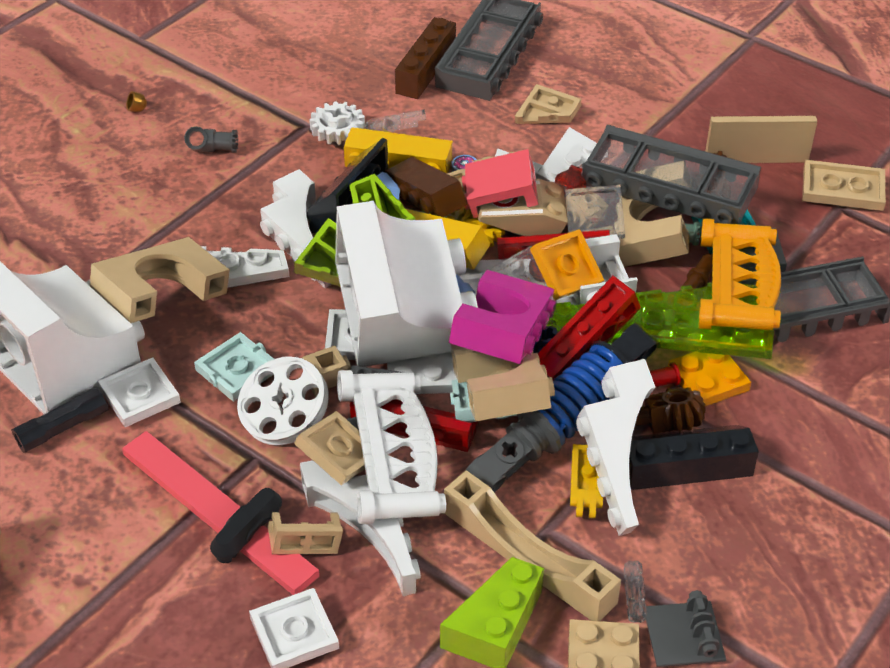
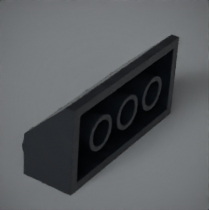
[307,138,388,234]
[629,425,759,490]

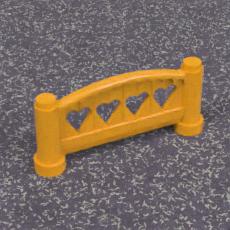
[698,218,781,330]

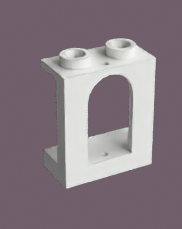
[574,234,638,309]

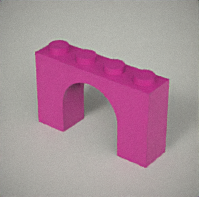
[448,270,557,364]

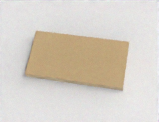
[705,116,817,163]

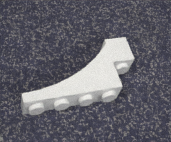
[260,169,333,288]
[576,359,656,536]
[300,460,421,596]

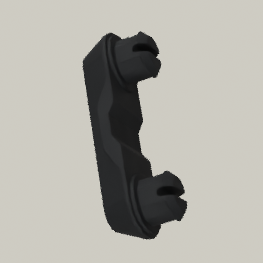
[210,488,282,563]

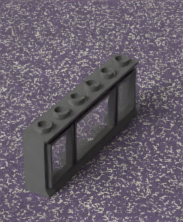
[435,0,543,101]
[582,125,761,224]
[703,256,890,355]

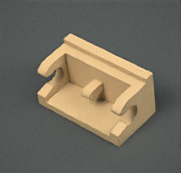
[268,512,343,554]

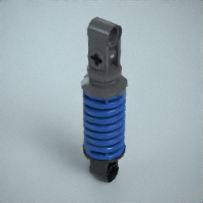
[465,323,658,493]

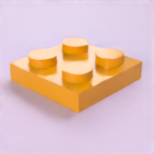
[530,229,604,300]
[668,343,752,406]

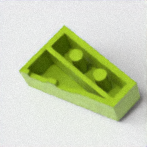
[349,174,416,220]
[294,218,340,286]
[440,557,544,668]

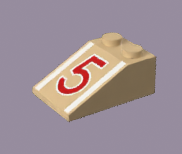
[478,179,568,236]

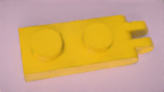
[570,444,603,518]

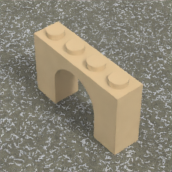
[614,161,692,267]
[90,237,230,323]
[450,344,555,421]

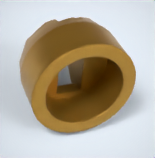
[126,91,147,112]

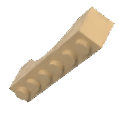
[444,470,621,621]

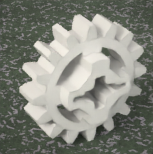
[309,101,365,145]

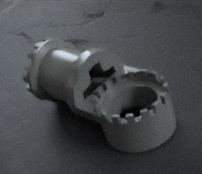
[184,126,238,153]

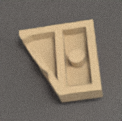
[515,84,582,124]

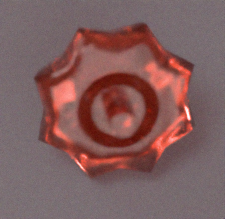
[555,165,587,195]

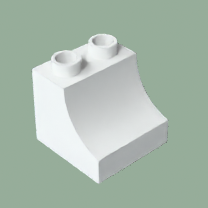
[335,201,478,367]
[0,261,145,414]

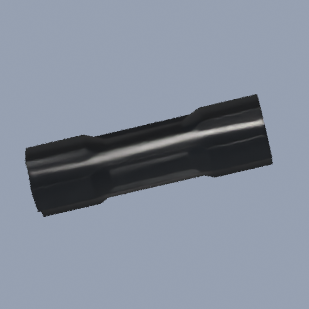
[11,387,109,453]

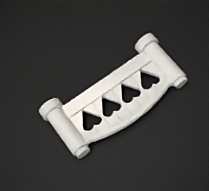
[337,370,446,524]

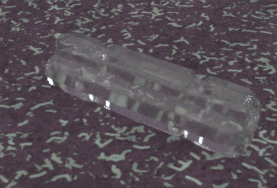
[623,560,647,623]

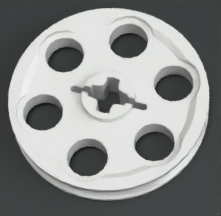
[237,357,329,445]

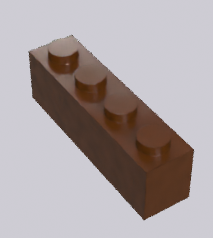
[395,17,456,99]
[385,157,468,217]

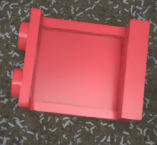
[462,149,538,219]

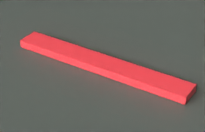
[122,431,320,595]

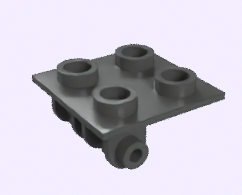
[643,590,726,667]

